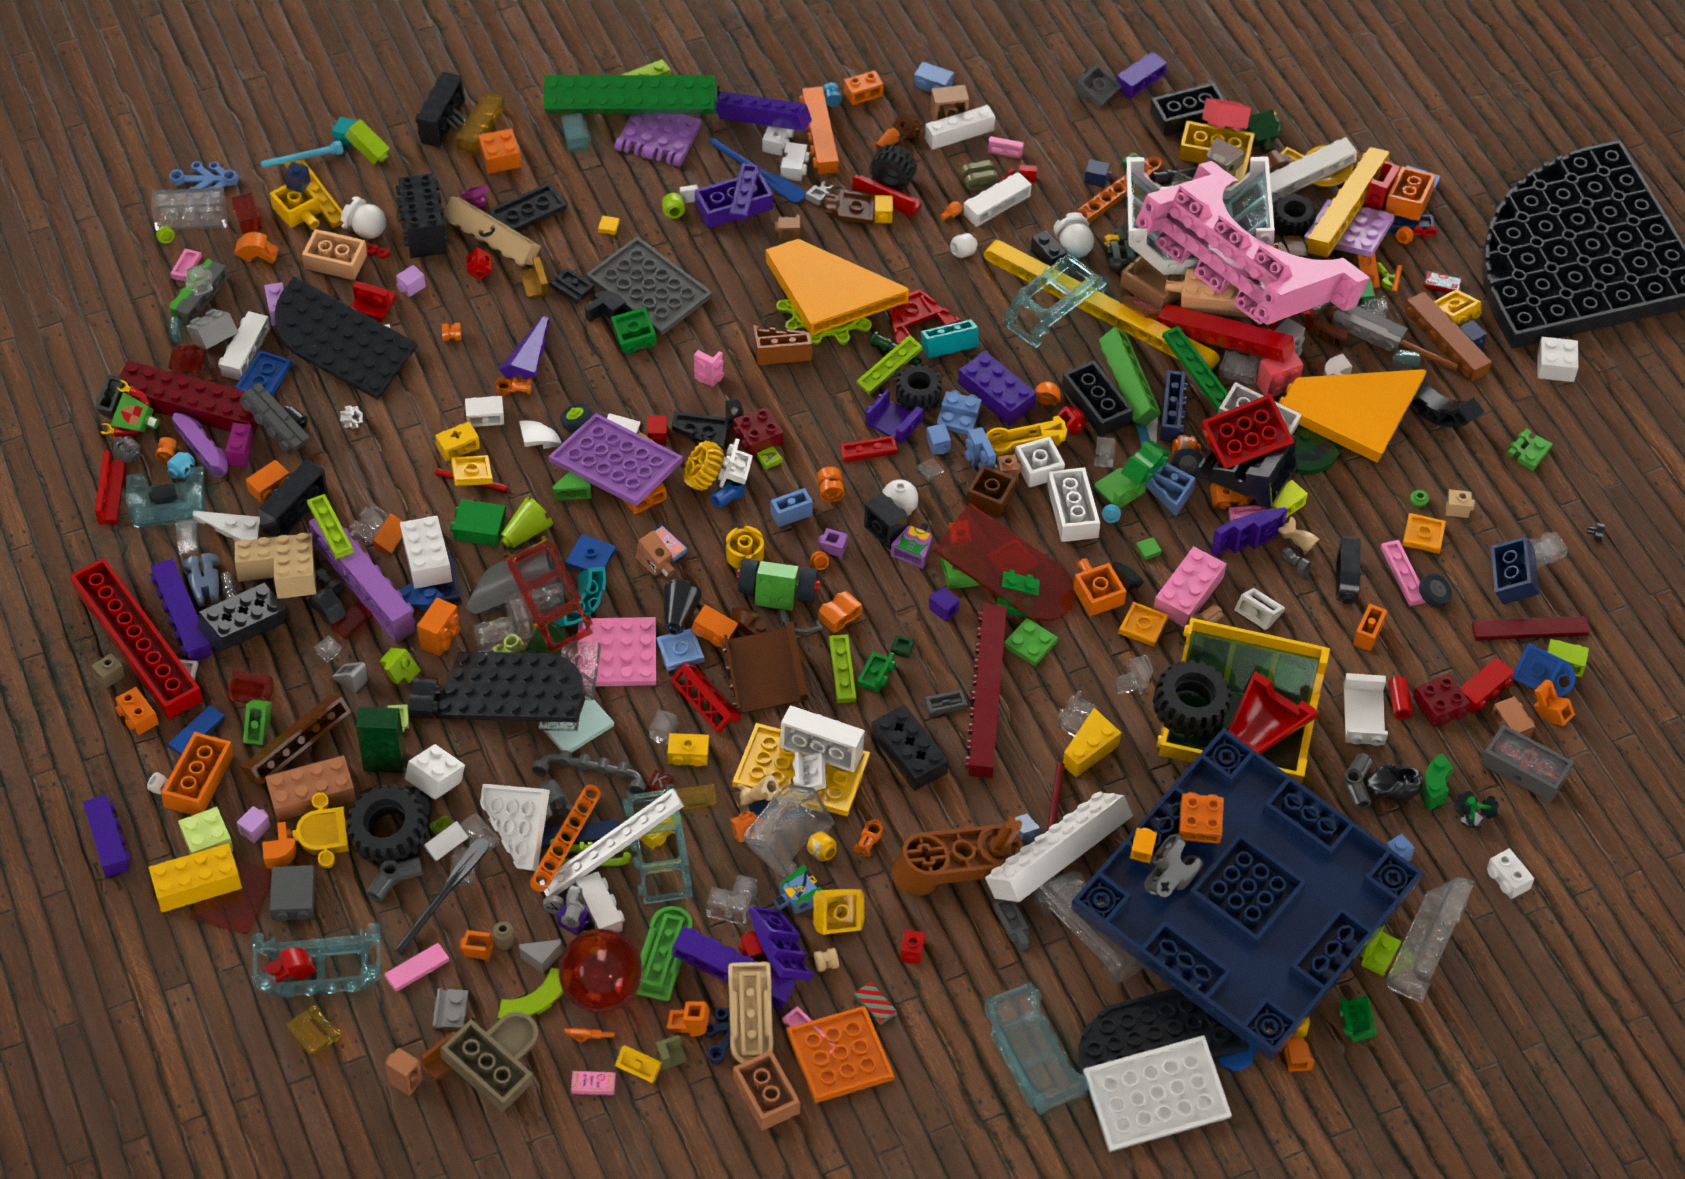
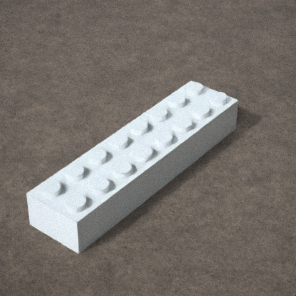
[985,792,1133,902]

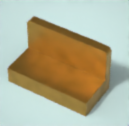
[520,257,549,299]

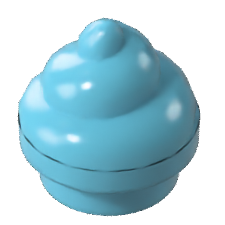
[1102,504,1121,523]

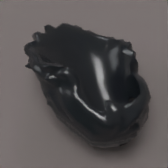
[1366,764,1423,801]

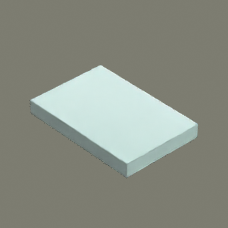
[543,696,614,753]

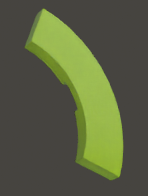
[498,968,571,1021]

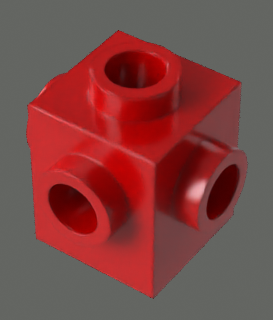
[466,247,492,280]
[1057,406,1087,435]

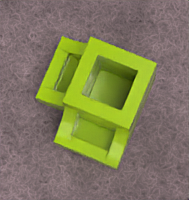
[380,648,421,684]

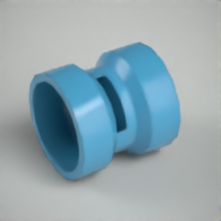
[823,83,842,107]

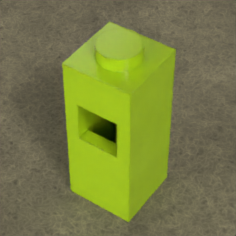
[345,119,390,165]

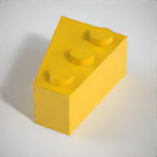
[1063,708,1121,778]

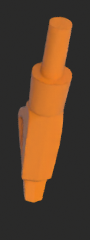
[564,1028,615,1042]

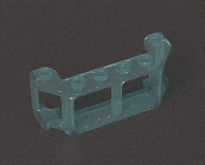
[1004,254,1110,348]
[622,784,692,904]
[253,923,383,998]

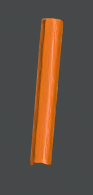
[1392,265,1402,293]

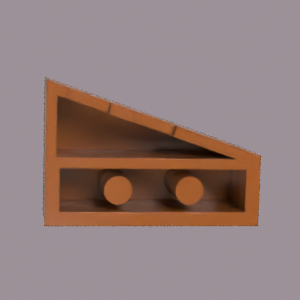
[753,325,812,365]

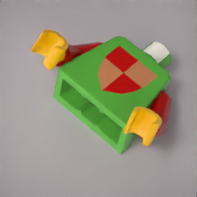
[100,380,159,438]

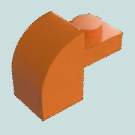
[234,232,279,264]
[1534,680,1575,726]
[262,822,298,870]
[667,1002,710,1037]

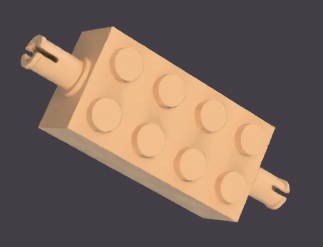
[1165,268,1250,318]

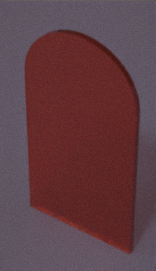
[933,503,1075,621]

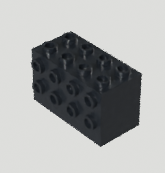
[395,173,448,258]

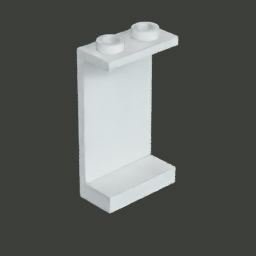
[1343,673,1388,746]

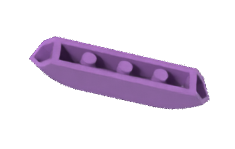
[172,413,228,478]

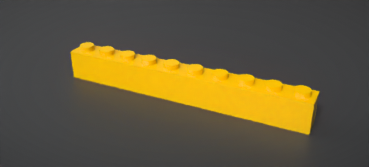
[1306,147,1389,258]

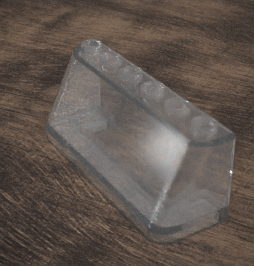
[1034,870,1145,988]
[1386,877,1475,1003]

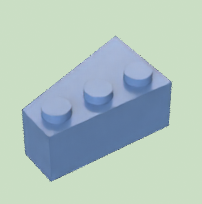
[1146,463,1196,516]

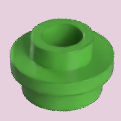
[1410,490,1429,508]

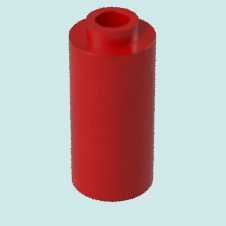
[1388,675,1413,720]

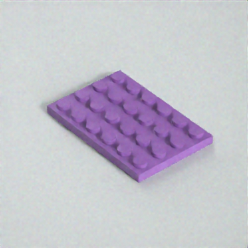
[548,413,683,506]

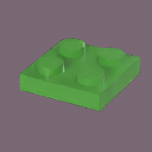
[1004,618,1058,666]

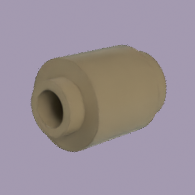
[492,922,515,950]

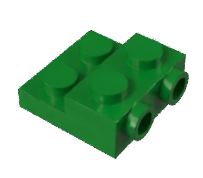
[611,307,657,354]
[997,570,1040,619]

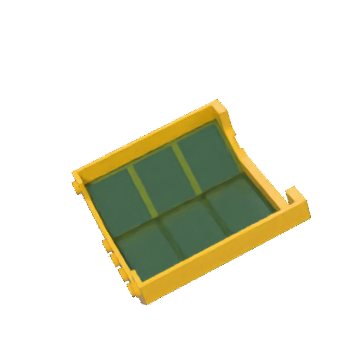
[1156,618,1330,784]

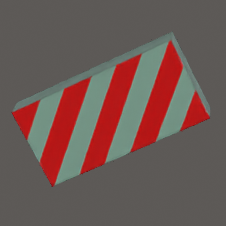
[854,982,897,1025]

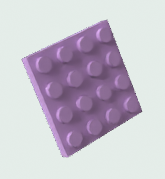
[1304,200,1395,258]

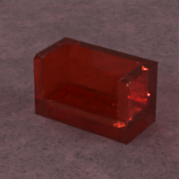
[231,193,263,234]
[227,670,274,703]

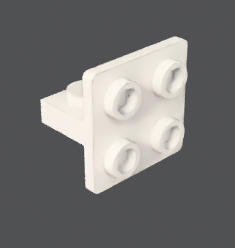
[718,438,753,488]

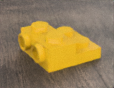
[1434,289,1482,327]

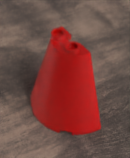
[1228,672,1318,754]

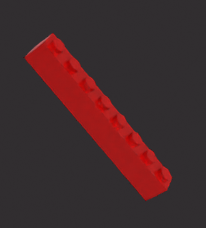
[1156,304,1295,363]

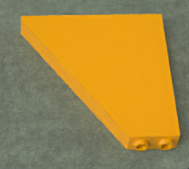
[766,239,909,335]
[1279,369,1427,463]

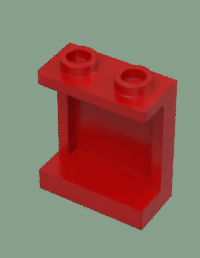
[1364,161,1400,211]

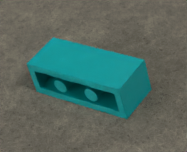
[921,320,979,358]

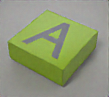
[757,446,782,470]

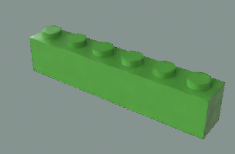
[1099,327,1162,427]

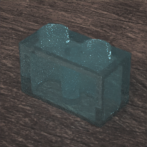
[561,113,591,153]

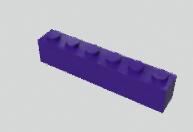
[717,91,812,131]
[149,558,212,661]
[671,926,796,1010]

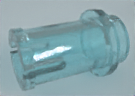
[168,317,182,341]

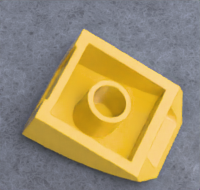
[813,889,864,935]

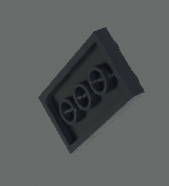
[488,183,567,232]

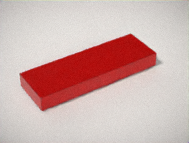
[839,436,898,463]

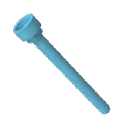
[260,140,343,168]

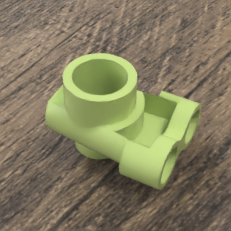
[492,634,526,653]

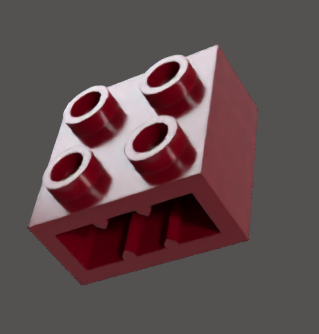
[732,407,783,456]
[1413,674,1470,727]

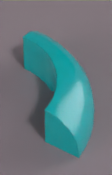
[551,567,606,627]

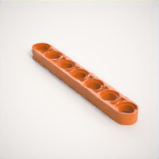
[1075,157,1162,223]
[530,785,600,892]

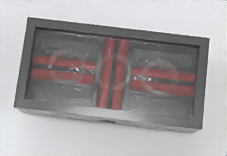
[1481,724,1574,802]

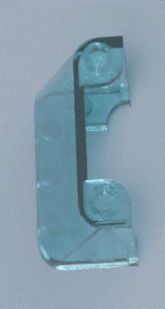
[125,466,207,527]

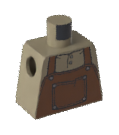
[1205,137,1245,174]

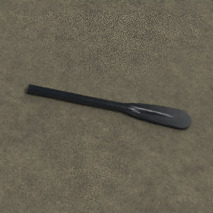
[395,838,490,954]

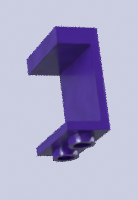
[865,389,923,444]

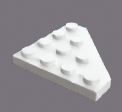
[480,784,550,871]

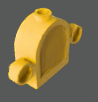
[292,792,349,868]

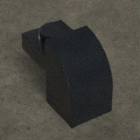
[584,291,627,323]
[306,586,347,625]

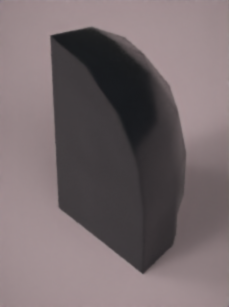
[725,399,744,428]
[1112,562,1144,595]

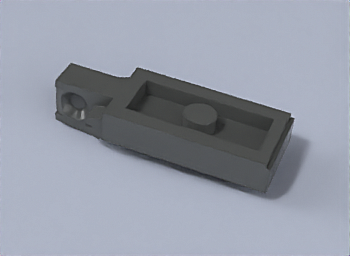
[993,900,1029,951]

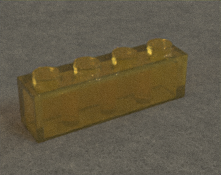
[455,91,505,155]

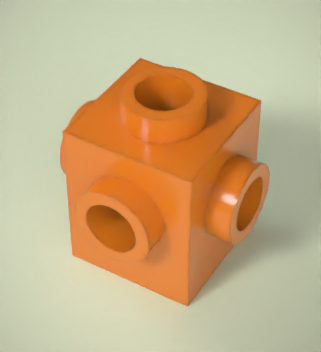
[730,811,763,843]

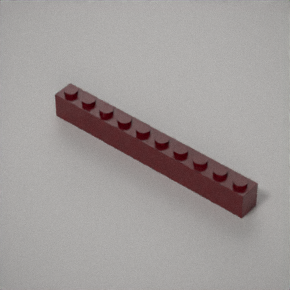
[965,604,1007,778]

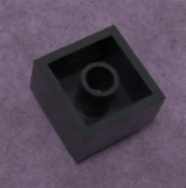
[864,492,907,549]

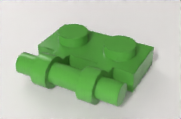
[1507,429,1552,471]

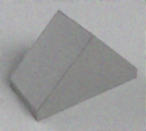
[332,662,368,693]
[519,940,562,974]

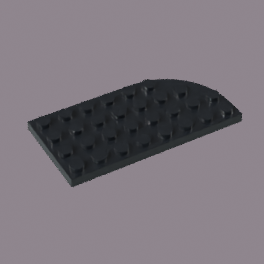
[275,277,417,400]
[434,652,586,723]
[1078,988,1249,1094]

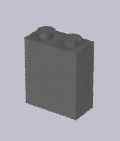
[270,865,316,921]

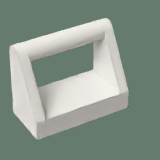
[1234,588,1285,630]

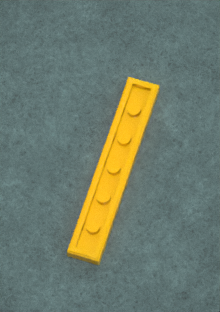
[284,159,343,229]

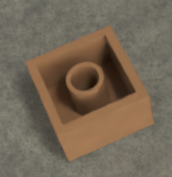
[930,85,969,122]

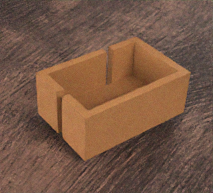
[1120,255,1185,312]

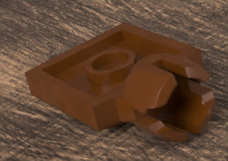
[823,190,875,225]

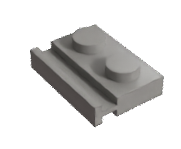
[432,989,469,1031]

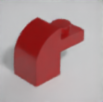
[264,947,317,985]

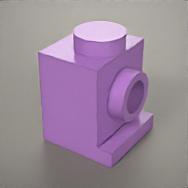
[818,528,848,560]

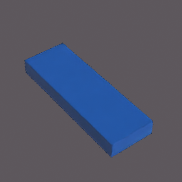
[168,705,225,756]

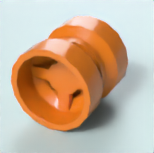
[442,323,461,341]
[155,437,178,463]

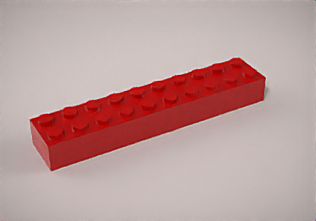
[70,558,203,720]

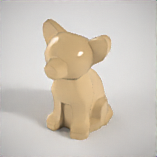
[1278,517,1320,555]
[737,775,779,807]

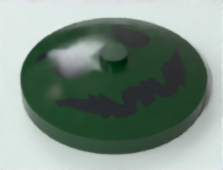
[1293,425,1341,475]

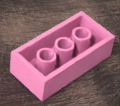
[1153,546,1227,627]

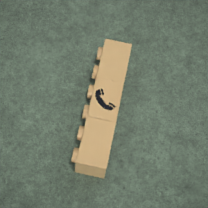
[444,196,541,267]

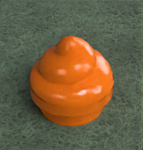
[1396,226,1414,244]
[810,551,829,570]

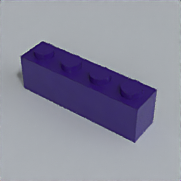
[83,795,131,877]

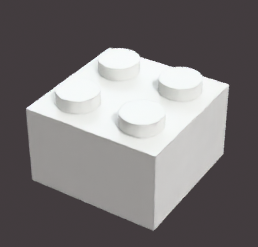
[1537,337,1578,382]
[1015,437,1065,488]
[405,744,465,800]

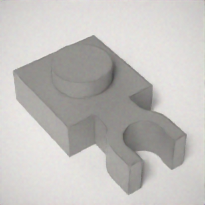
[805,181,833,206]

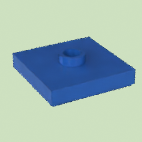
[565,534,616,572]

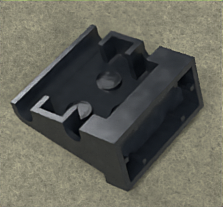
[1198,435,1298,508]

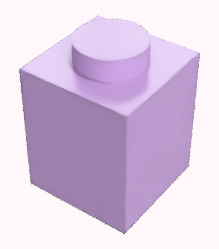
[396,265,426,297]
[237,806,271,843]

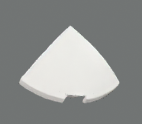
[519,421,562,449]

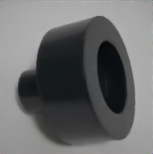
[1587,522,1605,542]

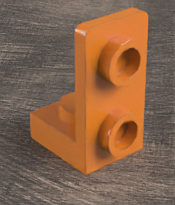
[1352,253,1380,288]

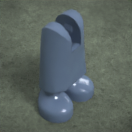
[183,553,220,607]

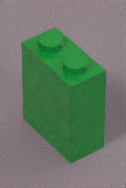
[450,499,507,547]

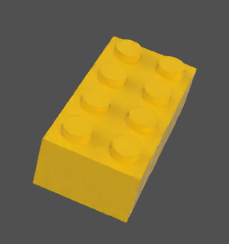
[148,843,242,913]

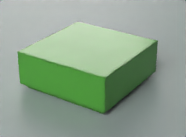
[1136,537,1162,561]

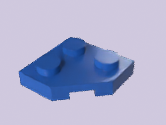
[399,582,445,610]

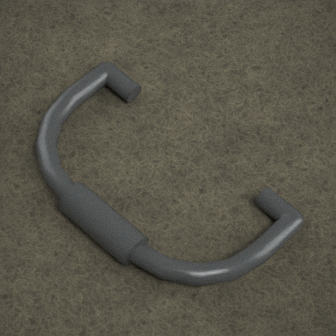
[777,609,823,634]

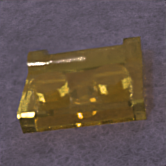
[286,1005,342,1057]

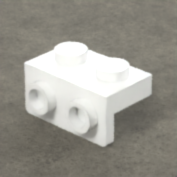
[793,751,826,794]

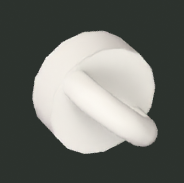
[147,772,168,795]

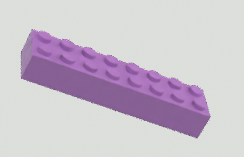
[309,518,416,644]

